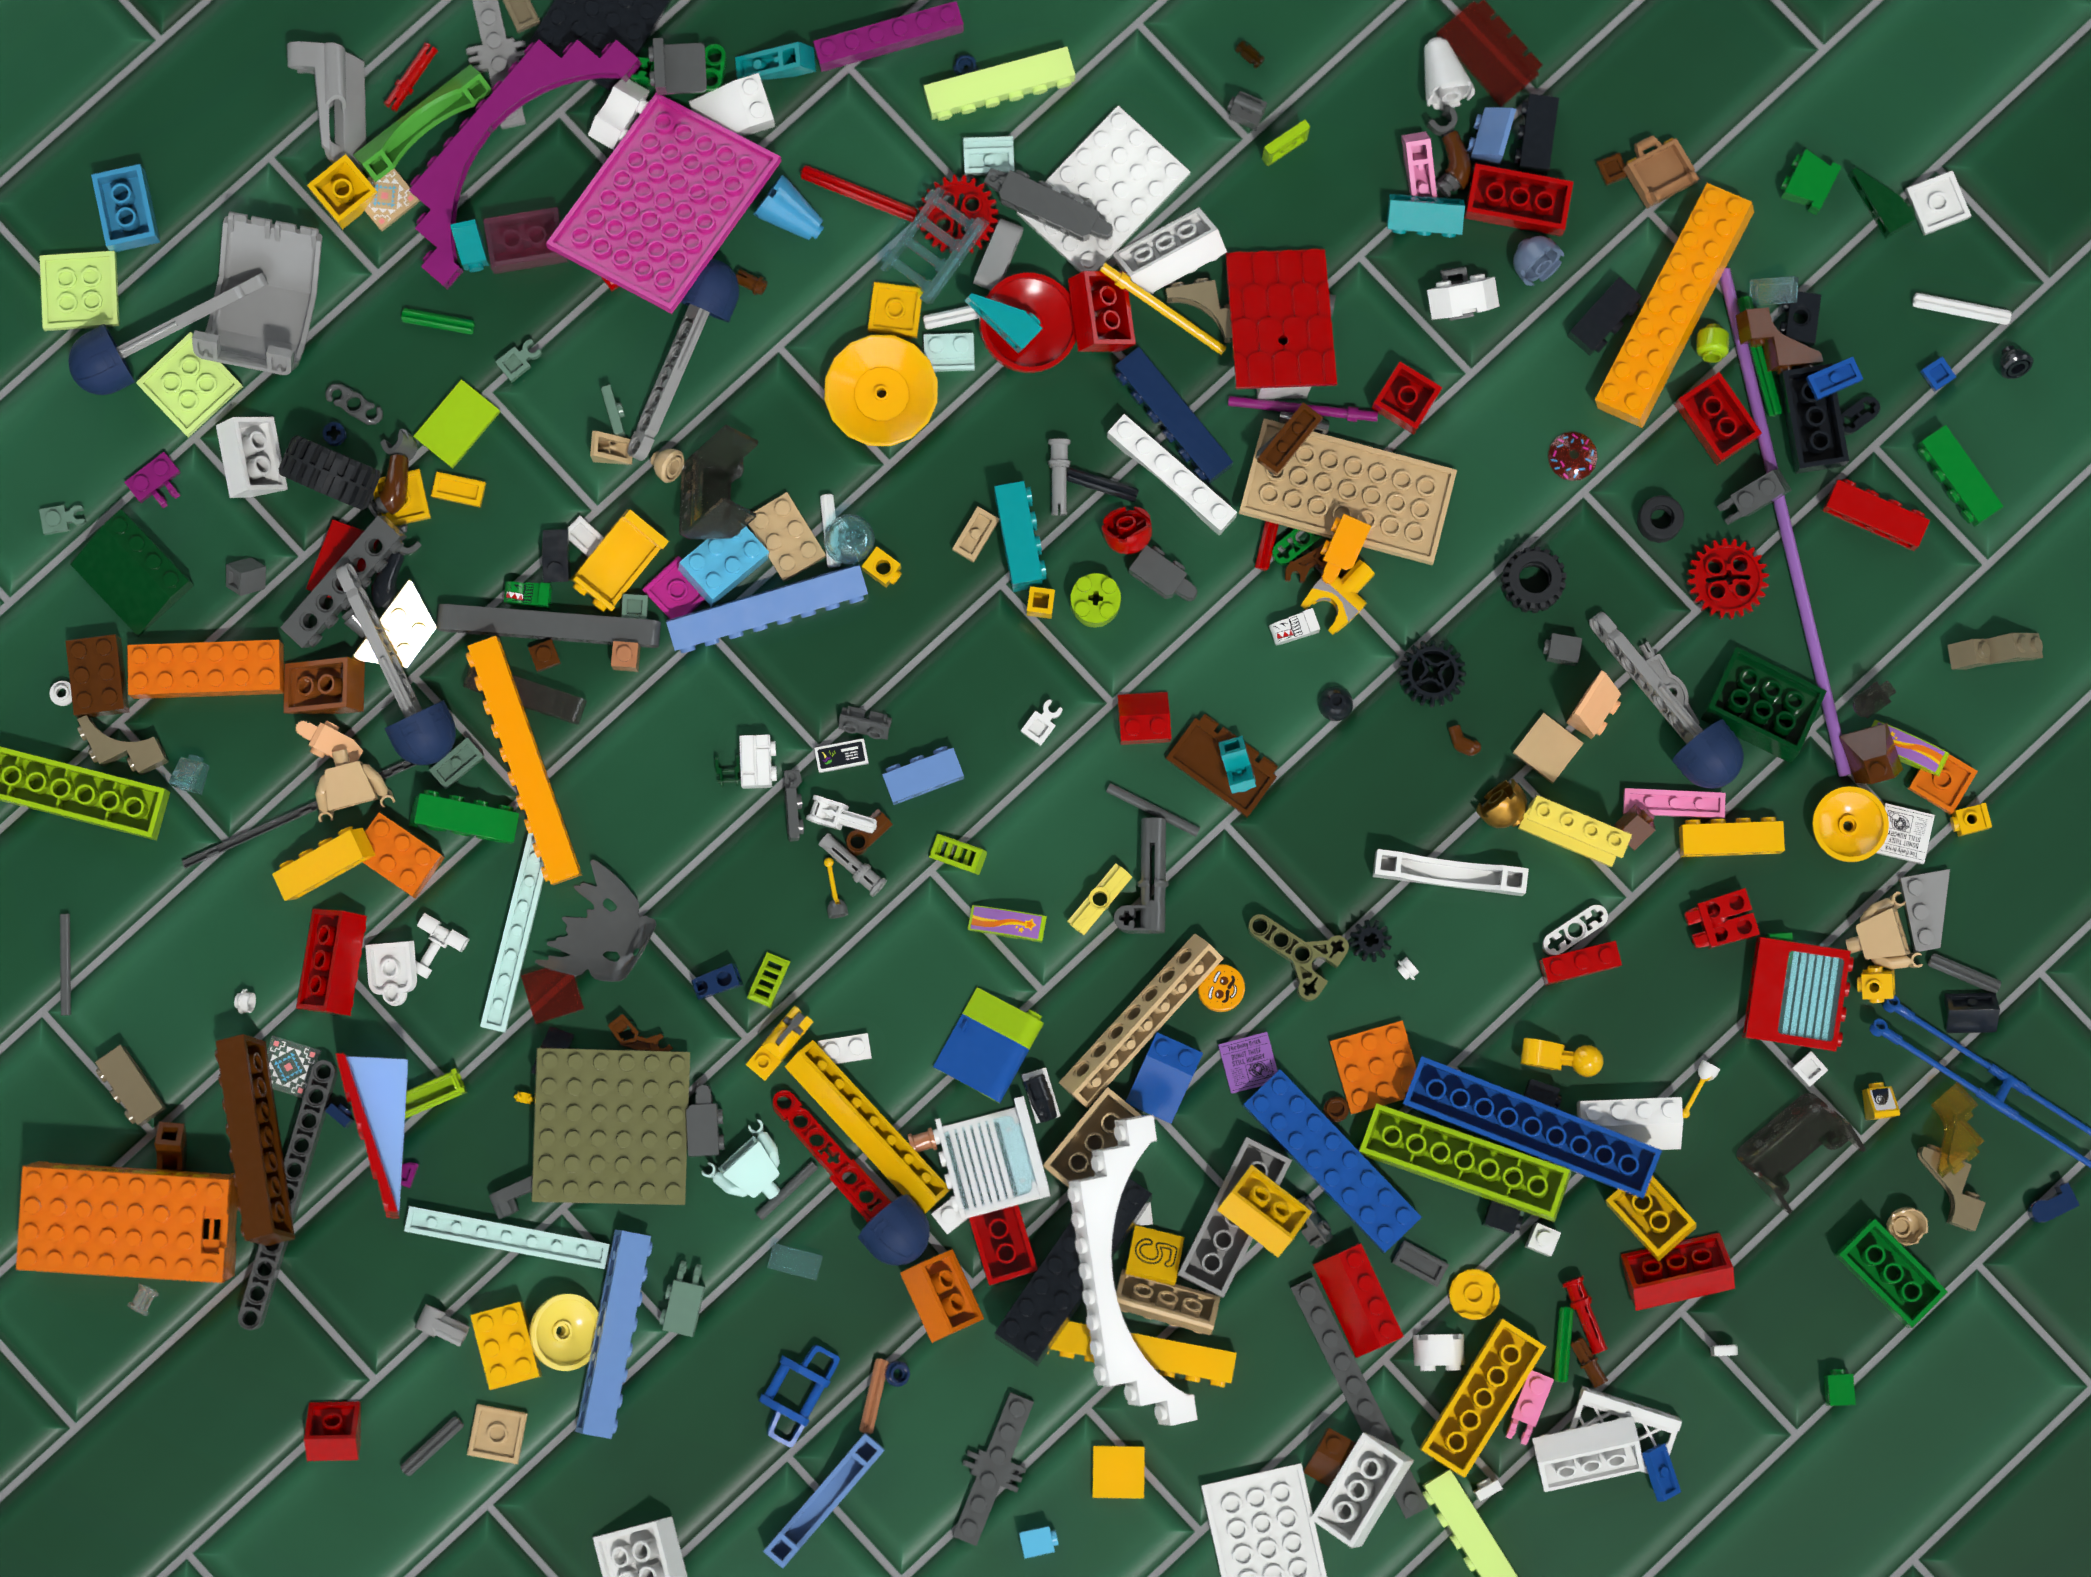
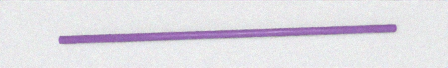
[1720,268,1851,777]

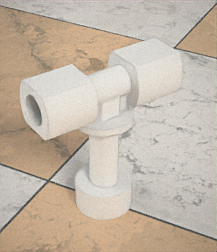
[416,913,470,979]

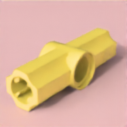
[1067,863,1133,935]

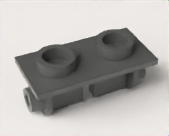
[839,706,892,740]
[1298,1195,1333,1249]

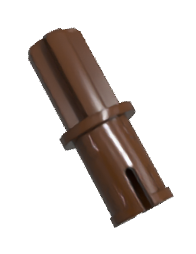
[1571,1338,1608,1388]

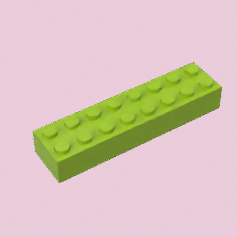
[0,747,170,841]
[1359,1103,1571,1222]

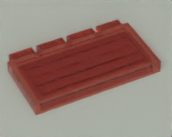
[1436,0,1543,108]

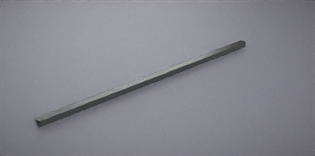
[182,761,416,869]

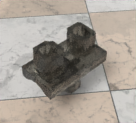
[1853,680,1896,719]

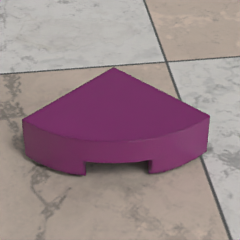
[401,1163,419,1188]

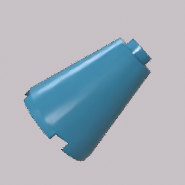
[753,175,824,240]

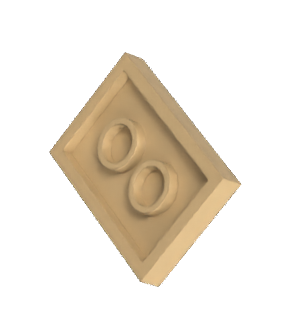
[744,492,826,582]

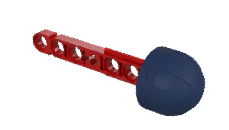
[772,1090,930,1265]

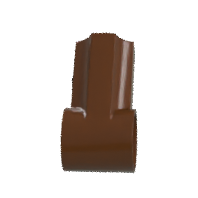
[846,809,893,856]

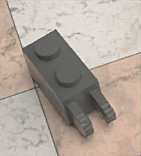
[1717,469,1792,525]
[1128,545,1198,602]
[686,1084,725,1157]

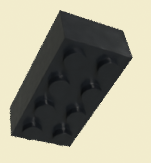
[1778,364,1849,474]

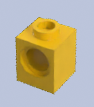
[862,546,902,588]

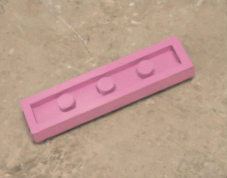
[1623,788,1726,819]

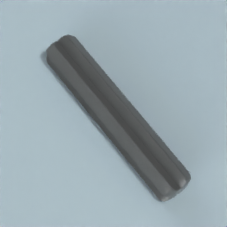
[1928,953,2001,993]
[400,1417,464,1476]

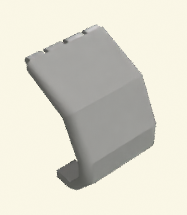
[192,211,323,375]

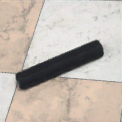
[1066,467,1139,502]

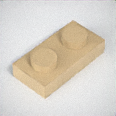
[952,507,999,563]

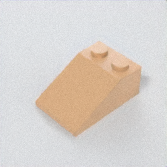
[1566,671,1621,739]

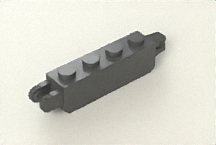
[984,168,1113,242]

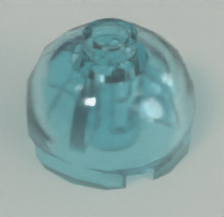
[824,514,875,565]

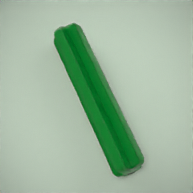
[401,308,475,335]
[1553,1307,1574,1383]

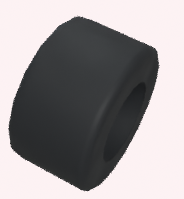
[1637,495,1684,543]

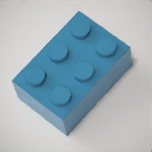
[91,164,160,252]

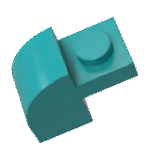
[1219,736,1256,794]

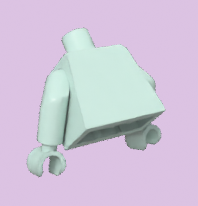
[701,1119,780,1199]

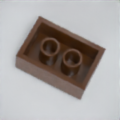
[65,634,130,718]

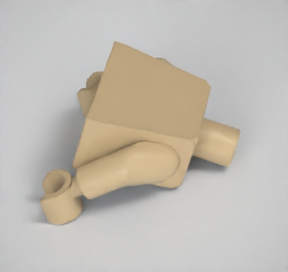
[315,749,395,822]
[1846,892,1923,970]

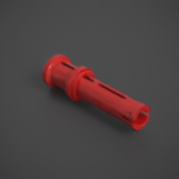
[1562,1276,1608,1354]

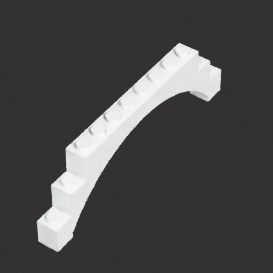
[1068,1115,1197,1426]

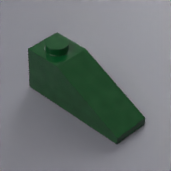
[1848,167,1915,239]

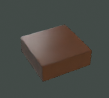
[1596,153,1628,186]

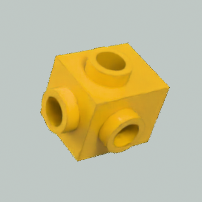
[1857,965,1896,1003]

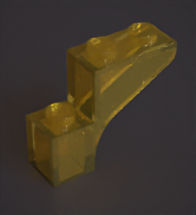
[1931,1082,1984,1178]

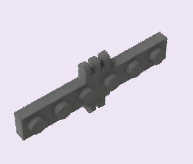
[953,1392,1034,1546]

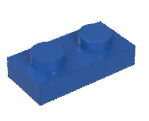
[1806,357,1863,401]
[1642,1444,1681,1502]

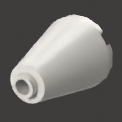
[1424,37,1475,110]

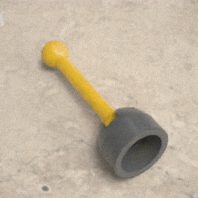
[824,857,848,919]

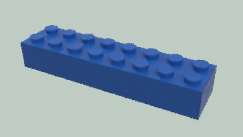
[1242,1069,1422,1253]

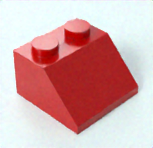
[1117,692,1171,745]
[304,1401,361,1461]

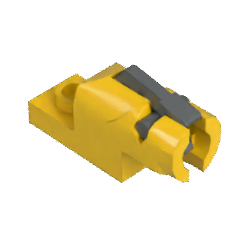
[746,1005,813,1081]

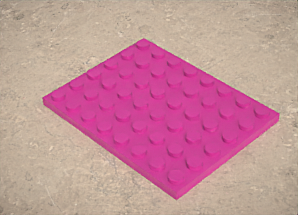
[546,92,781,314]

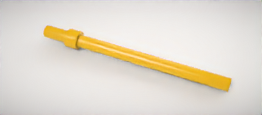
[1099,263,1226,355]

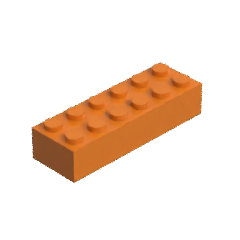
[127,640,284,699]

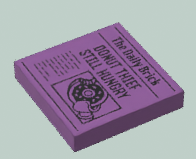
[1218,1032,1278,1094]

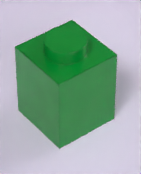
[1824,1369,1856,1406]

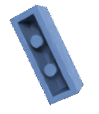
[882,746,964,805]

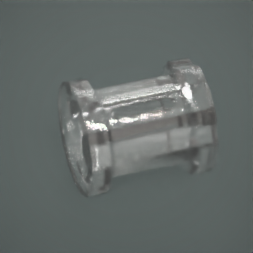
[127,1283,159,1316]

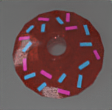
[1548,432,1598,481]

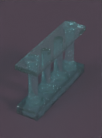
[880,187,989,304]

